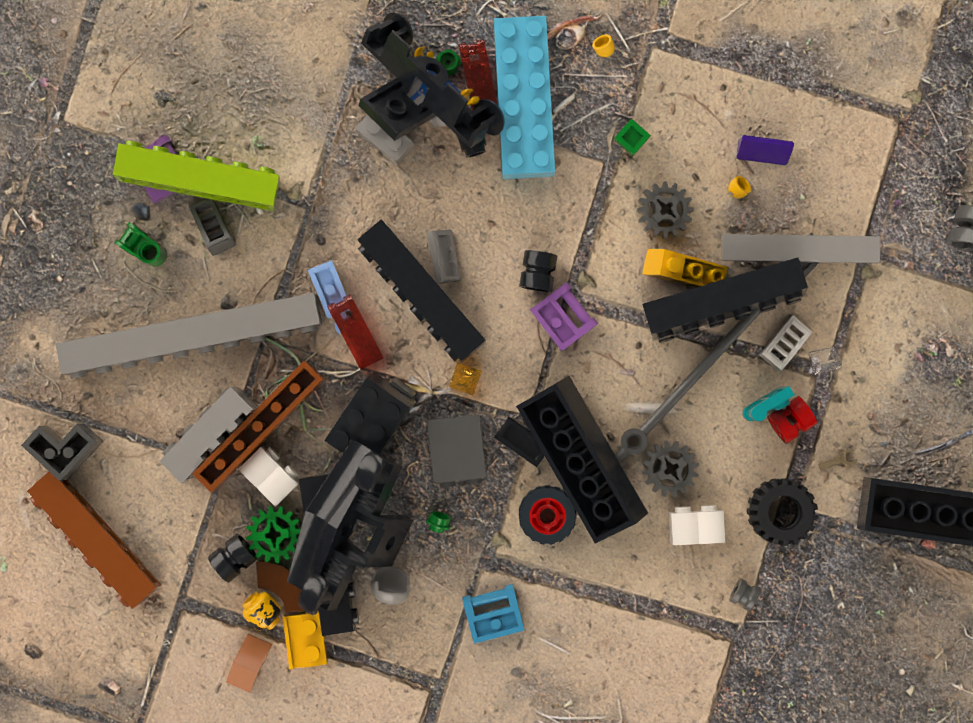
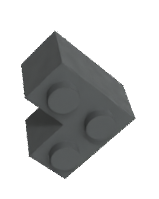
[21,424,104,481]

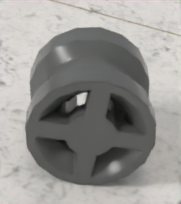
[729,578,761,611]

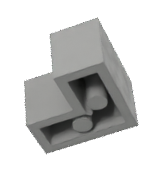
[355,115,414,167]

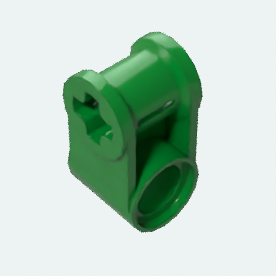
[114,221,167,267]

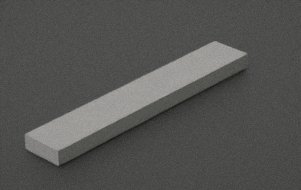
[721,234,880,264]

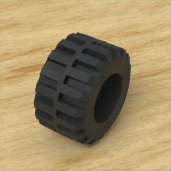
[747,478,818,546]

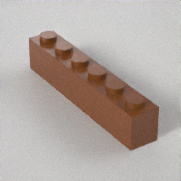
[192,360,326,492]
[27,472,161,609]

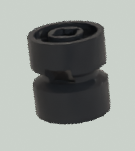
[519,250,558,292]
[208,533,258,583]

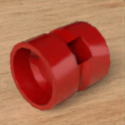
[767,396,817,444]

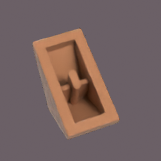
[226,634,272,693]

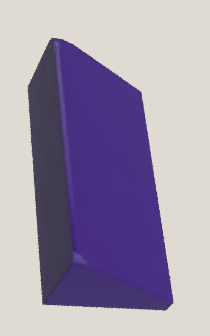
[736,135,794,165]

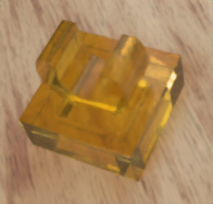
[449,362,482,396]

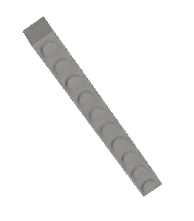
[56,293,322,379]

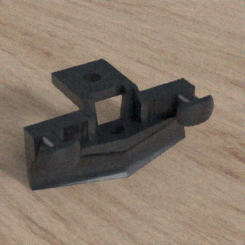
[287,440,413,615]

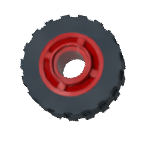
[519,485,577,545]

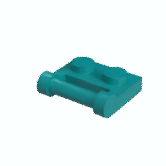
[742,386,794,421]

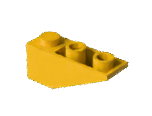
[642,249,728,287]

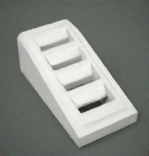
[759,315,812,371]

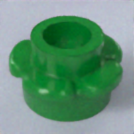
[436,49,461,75]
[426,511,451,533]

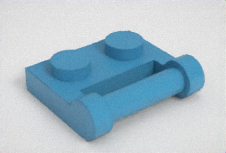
[462,584,525,644]

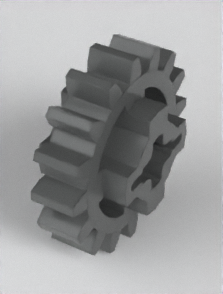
[636,181,694,239]
[641,440,699,497]

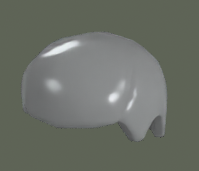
[371,566,411,605]

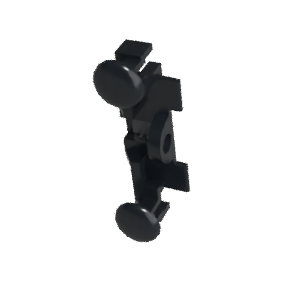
[358,12,505,148]

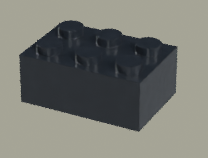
[324,372,416,454]

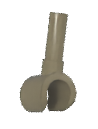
[818,449,857,470]

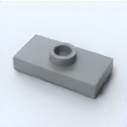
[427,230,461,284]

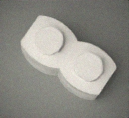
[239,446,299,506]
[669,505,725,545]

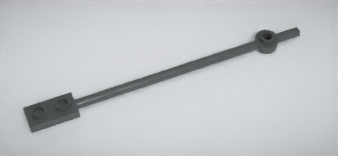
[615,233,818,464]

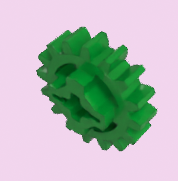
[246,505,301,563]

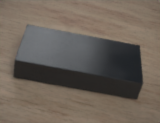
[494,417,544,467]

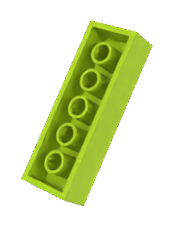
[112,140,280,212]

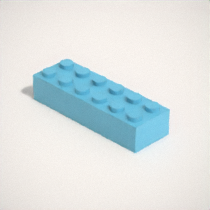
[494,16,555,179]

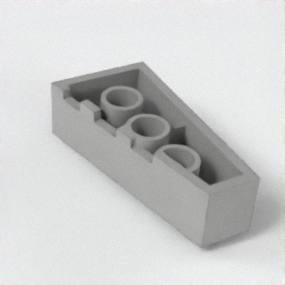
[160,386,258,484]

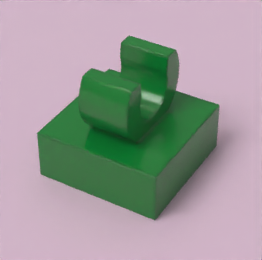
[613,118,651,156]

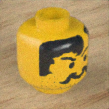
[242,591,281,631]

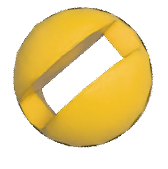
[592,34,615,57]
[728,176,751,199]

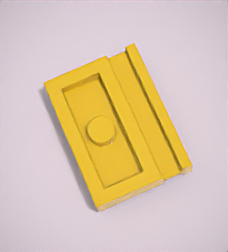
[282,611,328,669]

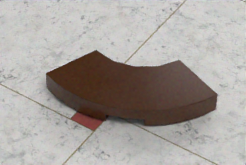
[256,561,304,612]

